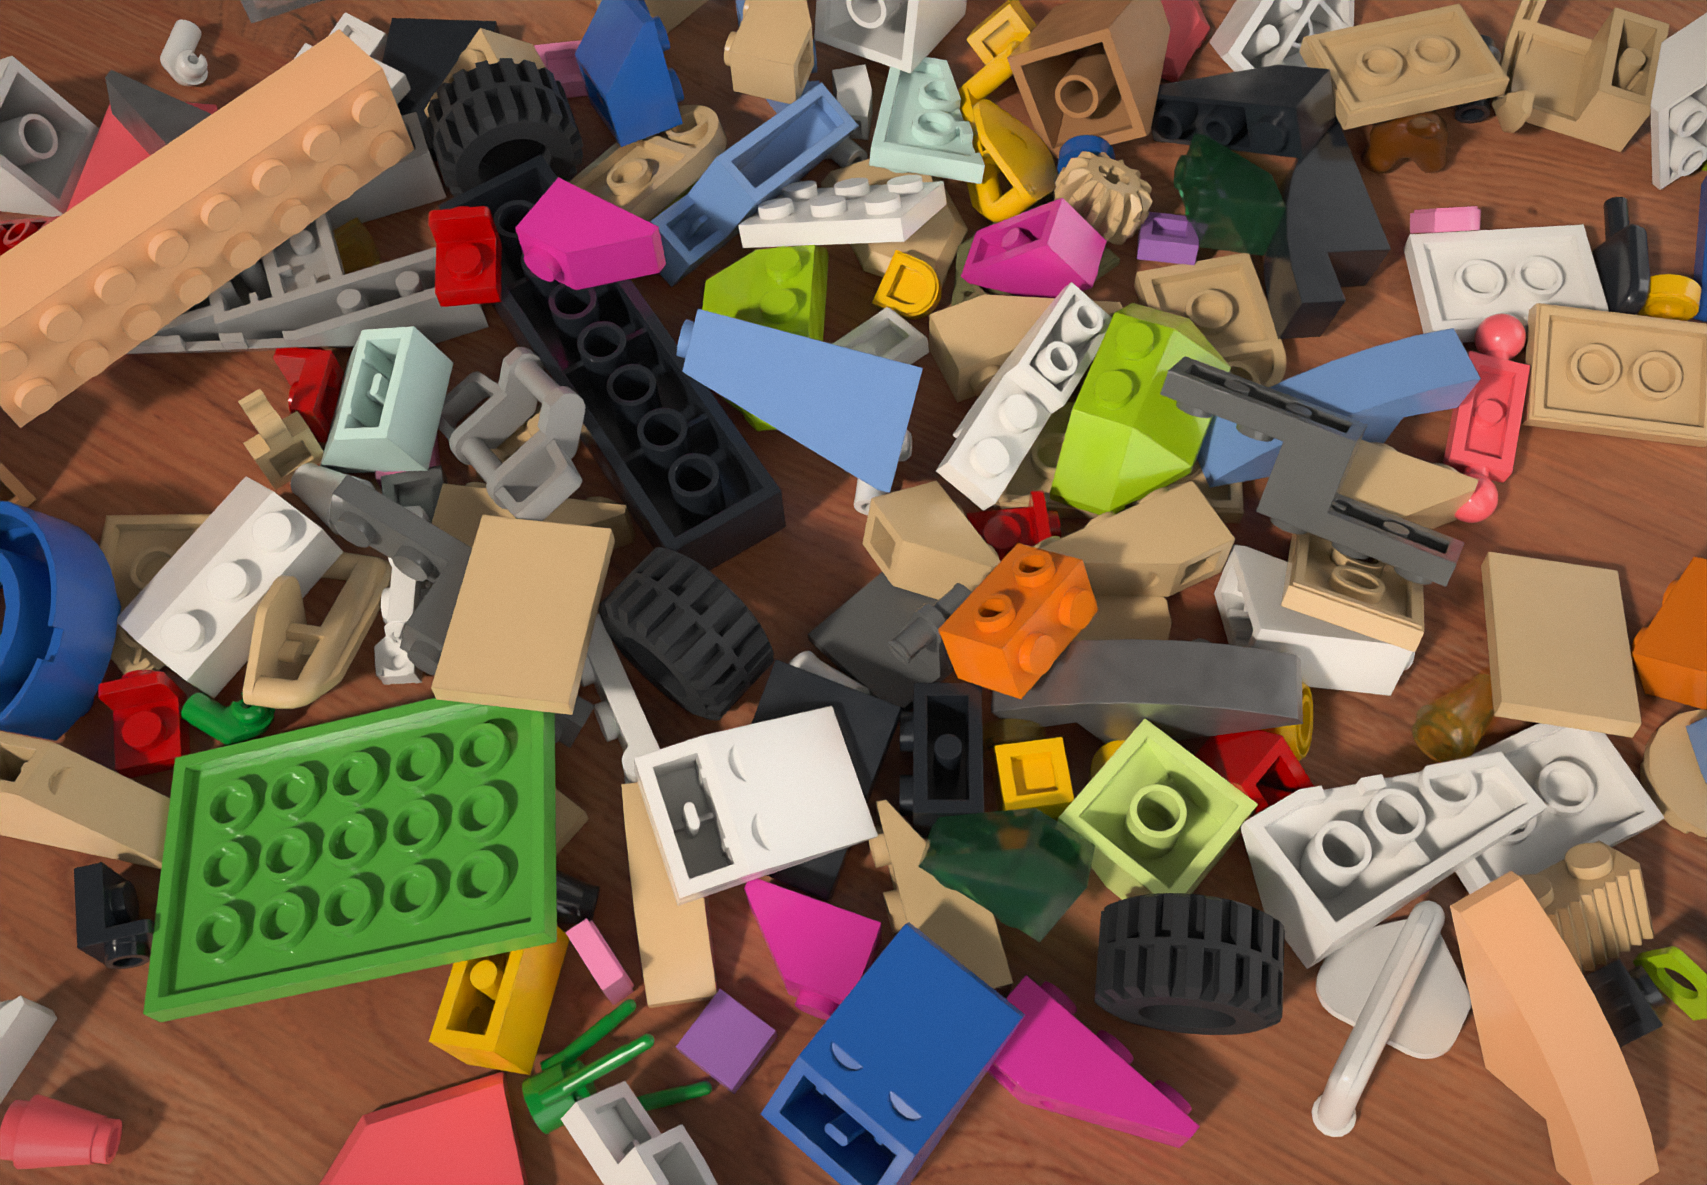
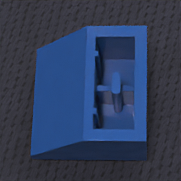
[575,0,684,147]

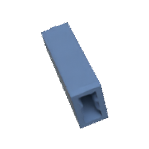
[677,309,923,493]

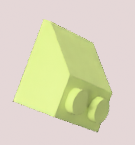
[1058,719,1258,900]

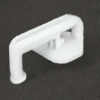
[1312,900,1471,1137]

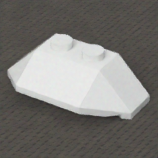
[1209,0,1355,72]

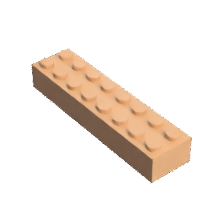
[0,29,415,428]

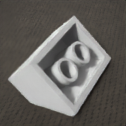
[117,476,343,698]

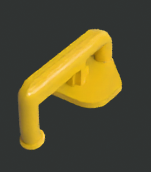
[958,40,1058,223]

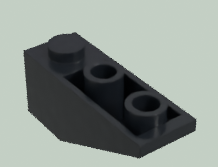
[1151,65,1336,159]

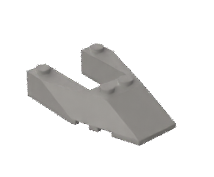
[126,112,489,354]

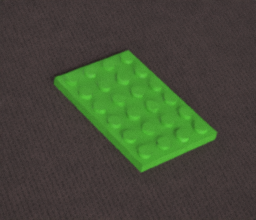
[143,698,557,1022]

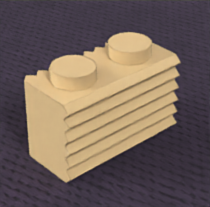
[1520,840,1654,976]

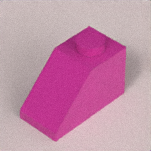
[515,177,666,290]
[961,198,1106,298]
[744,878,882,1020]

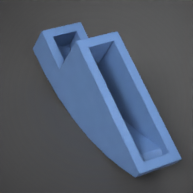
[650,82,859,287]
[1197,328,1481,488]

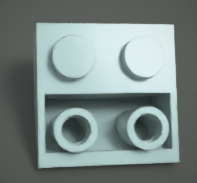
[320,326,453,473]

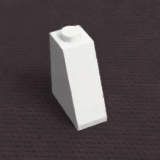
[1214,545,1415,696]

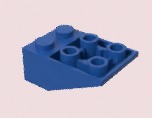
[761,922,1025,1185]

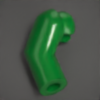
[181,692,275,746]

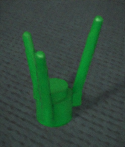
[522,999,712,1134]

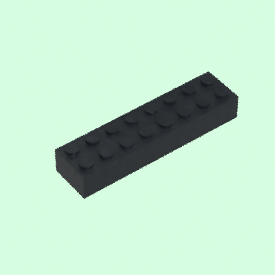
[438,154,786,571]

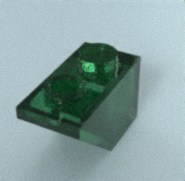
[1174,134,1286,256]
[918,808,1095,942]

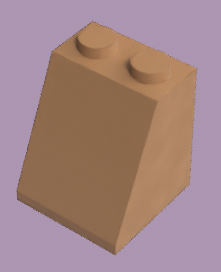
[1007,0,1170,159]

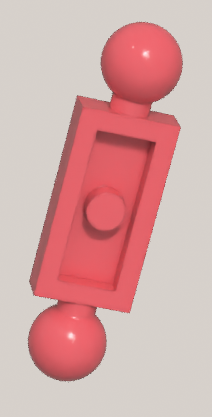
[1443,313,1530,523]

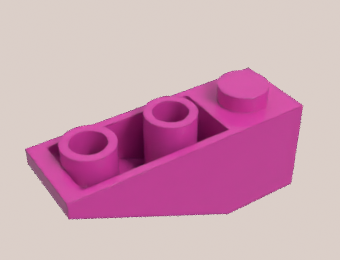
[987,975,1200,1148]

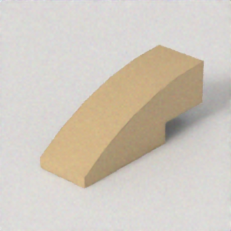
[621,782,718,1008]

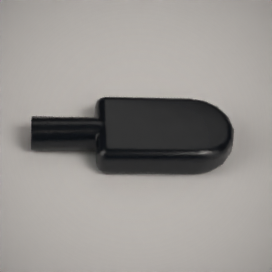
[1592,197,1651,315]

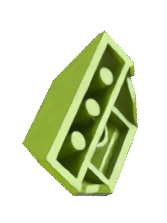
[702,245,829,431]
[1050,303,1231,515]

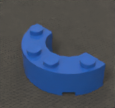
[0,501,121,741]

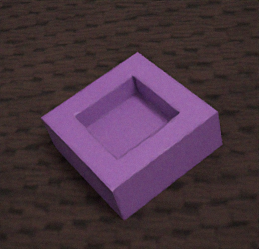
[1137,211,1199,265]
[676,989,778,1094]

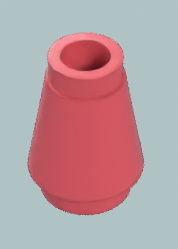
[0,1094,122,1170]

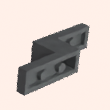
[1160,356,1464,587]
[329,474,595,748]

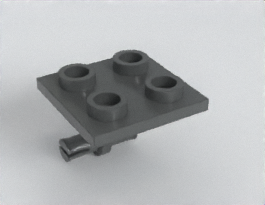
[808,572,971,711]

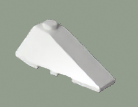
[1240,752,1548,969]

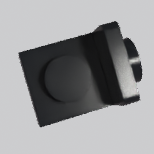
[74,862,155,969]
[1584,958,1667,1048]

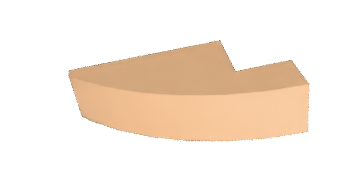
[1450,871,1659,1185]

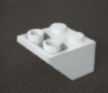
[1650,13,1707,190]

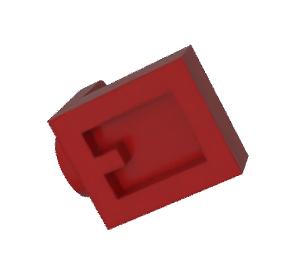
[428,206,502,307]
[273,347,344,443]
[966,490,1061,561]
[98,670,190,779]

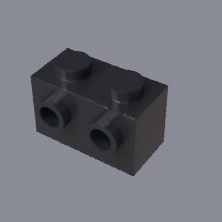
[899,683,984,839]

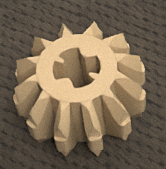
[1052,151,1153,245]

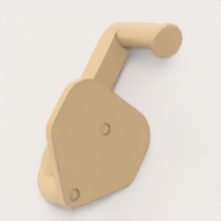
[243,552,392,709]

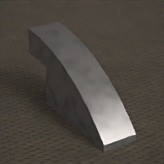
[991,639,1303,744]

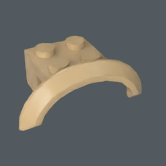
[1492,0,1670,152]

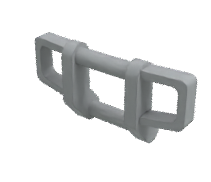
[438,347,585,521]

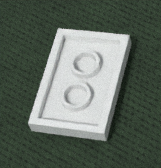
[738,175,947,248]
[1403,224,1609,343]
[1455,723,1664,894]

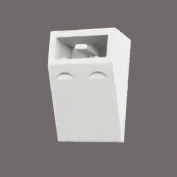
[634,706,878,906]

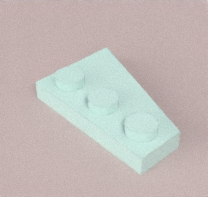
[869,57,985,184]

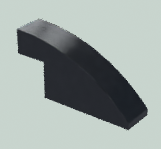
[1264,115,1391,339]

